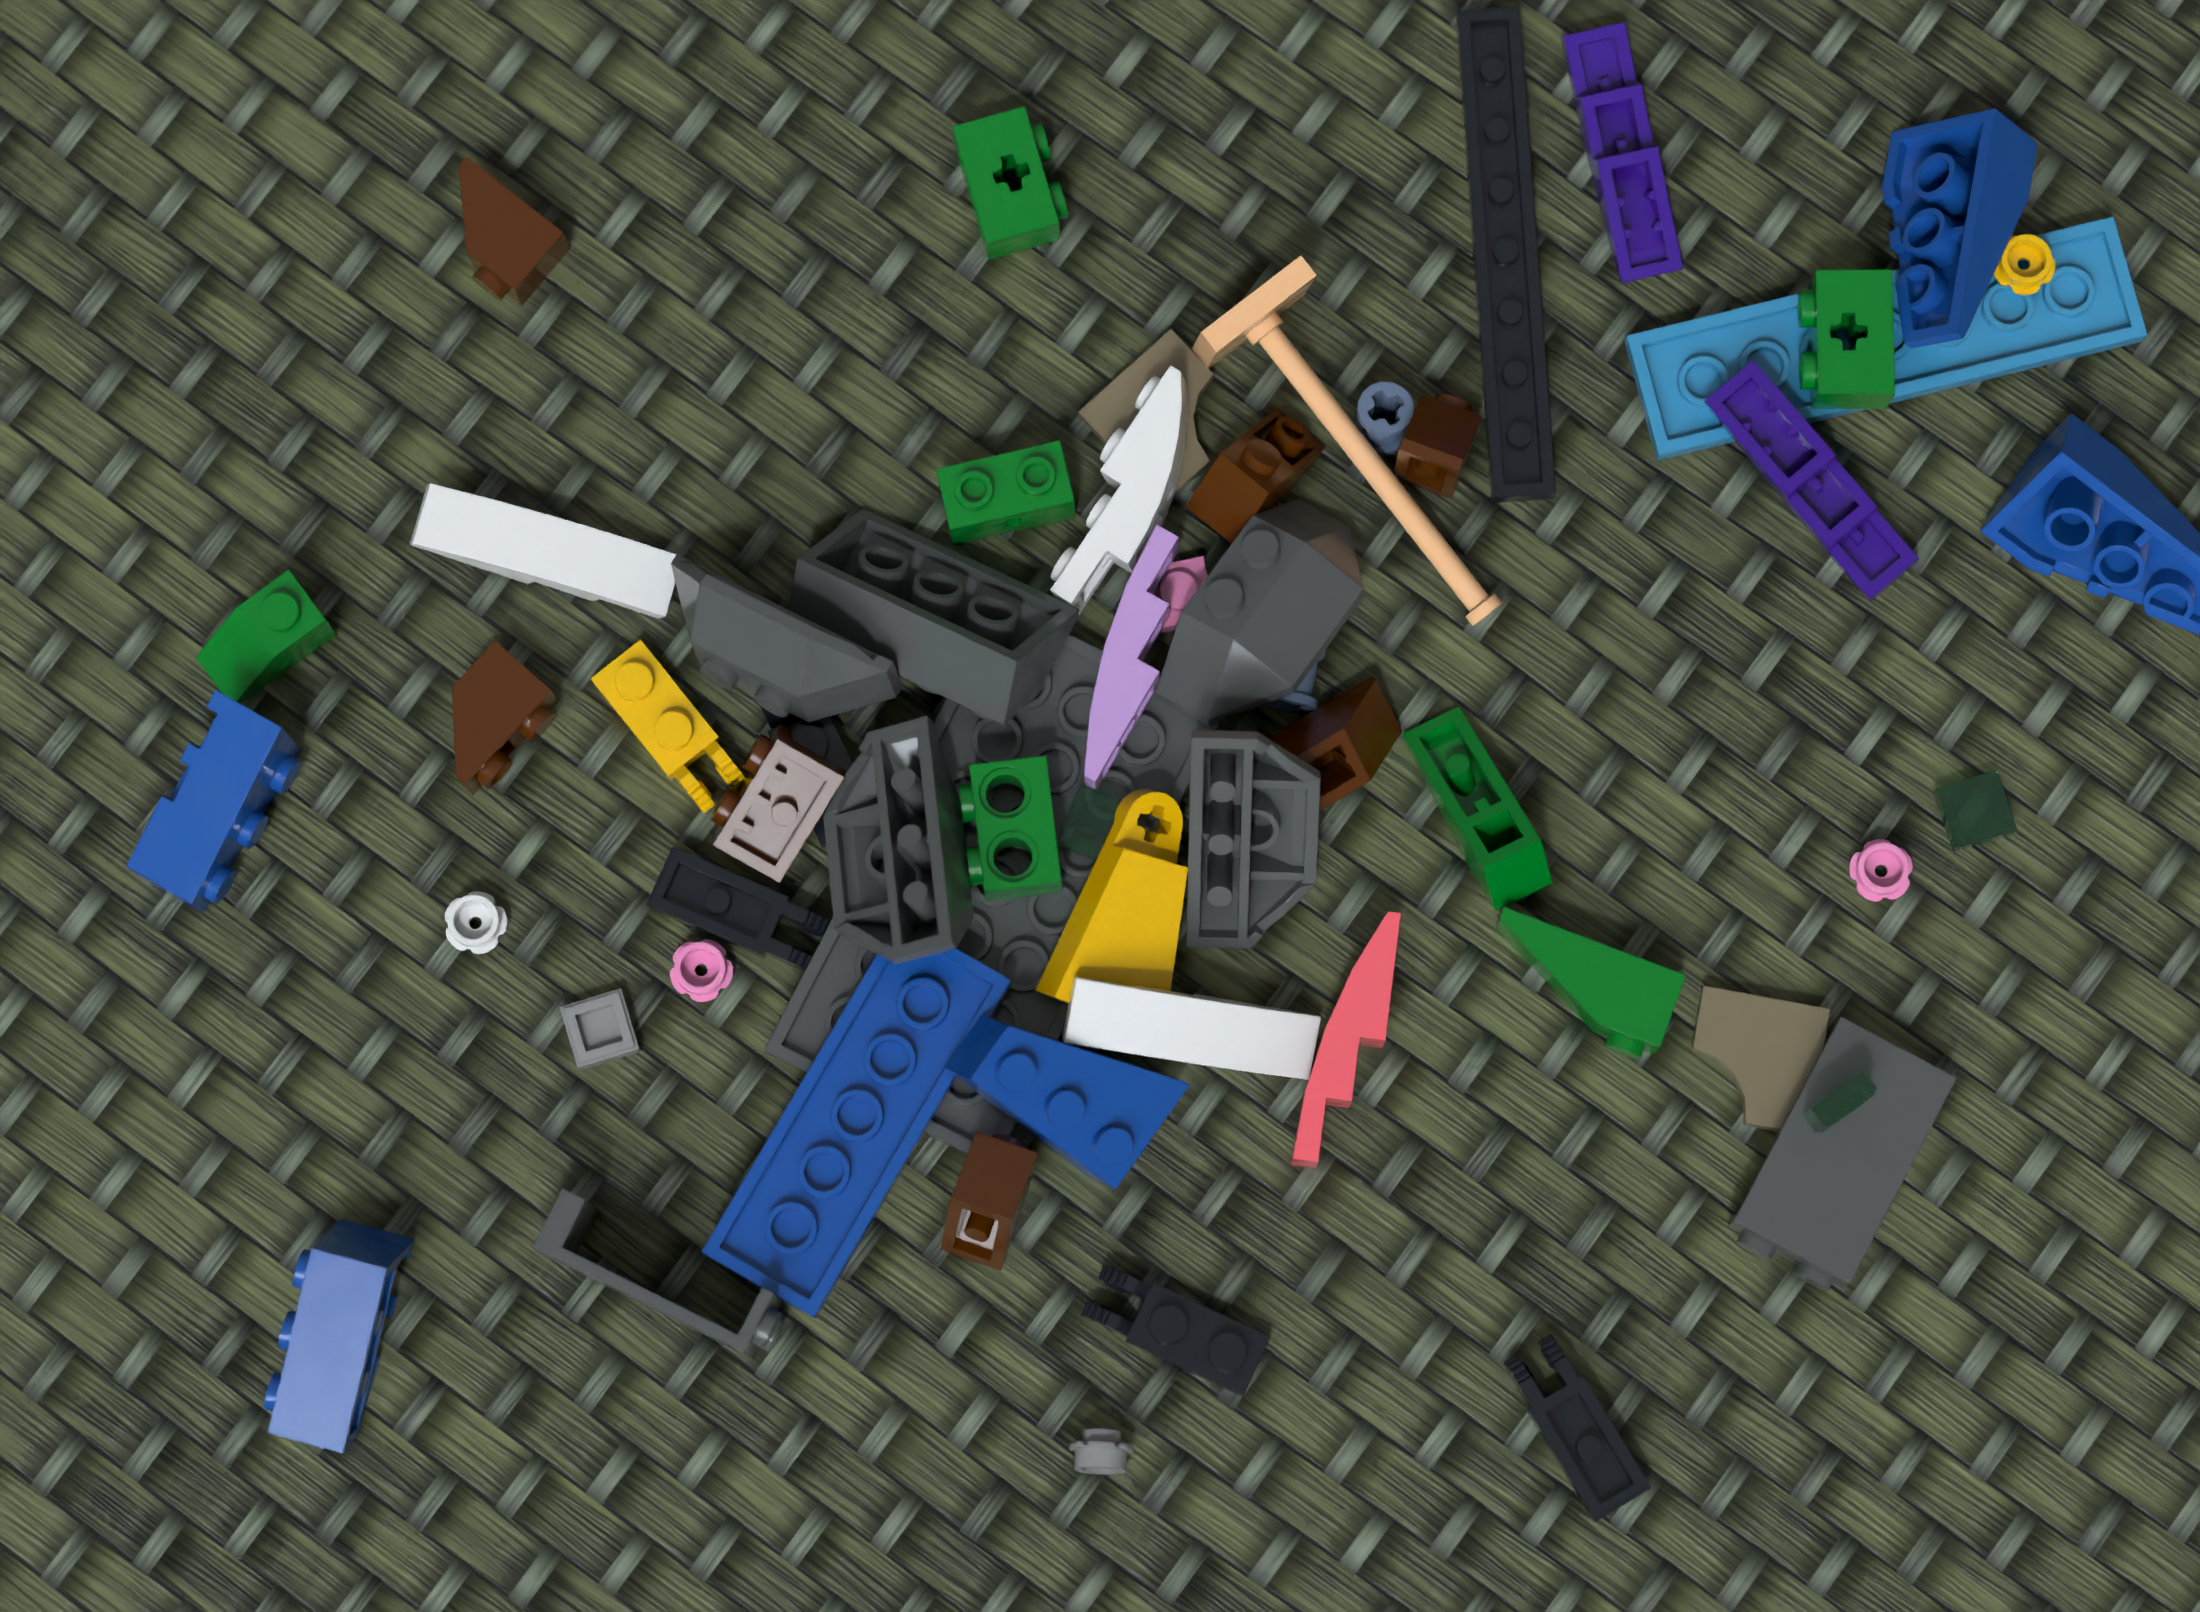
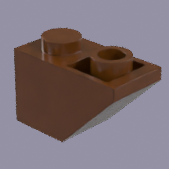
[1186,408,1326,544]
[452,641,558,795]
[1268,676,1402,812]

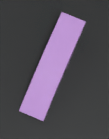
[1084,524,1179,792]

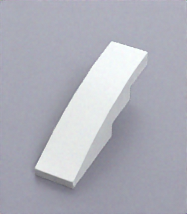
[410,483,676,619]
[1062,976,1321,1080]

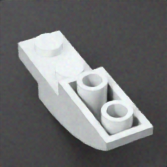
[1050,365,1188,615]

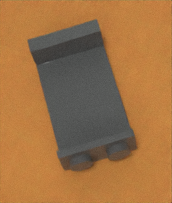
[1727,1017,1956,1291]
[532,1188,786,1360]

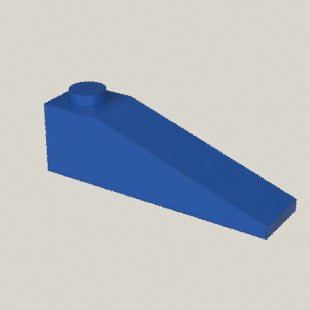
[1882,108,2038,349]
[1980,413,2200,635]

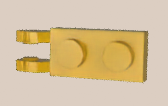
[590,639,745,813]

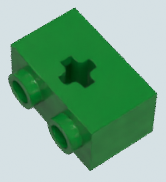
[952,106,1068,260]
[1797,270,1895,409]
[936,441,1075,546]

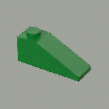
[1402,706,1553,911]
[1496,907,1686,1059]

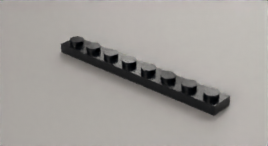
[1456,7,1556,503]

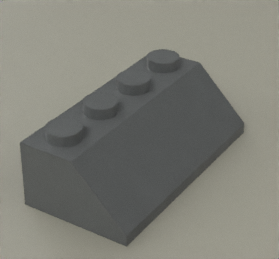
[788,509,1079,725]

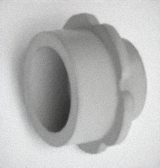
[1069,1429,1133,1475]

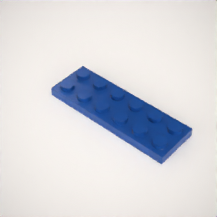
[702,949,1012,1319]

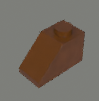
[459,156,570,306]
[1394,393,1481,499]
[941,1131,1038,1271]

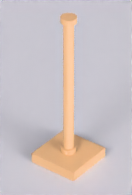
[1191,255,1502,626]

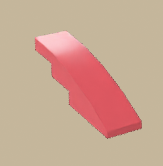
[1291,912,1401,1168]

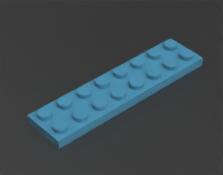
[1624,217,2147,461]

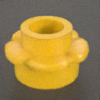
[1994,234,2055,295]

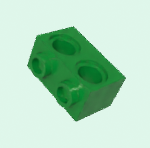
[959,756,1063,901]

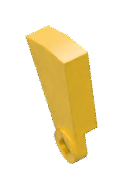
[1035,789,1188,1004]

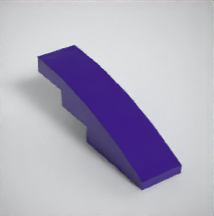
[1561,22,1683,283]
[1704,360,1919,602]

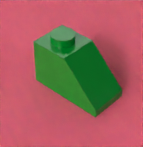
[196,570,337,704]

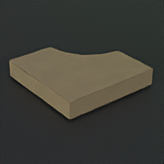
[1078,329,1214,498]
[1691,986,1830,1132]

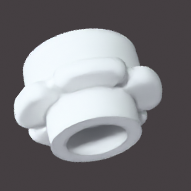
[444,891,508,954]

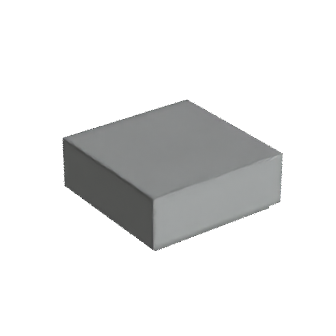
[560,988,641,1070]

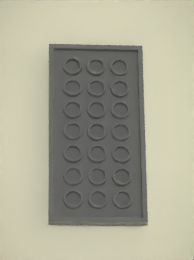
[764,635,1222,1155]

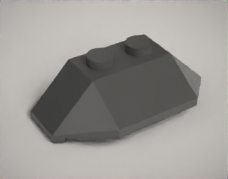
[1156,499,1365,726]
[671,553,902,722]
[823,716,974,964]
[1186,730,1320,949]

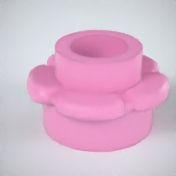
[1849,839,1913,902]
[670,939,733,1002]

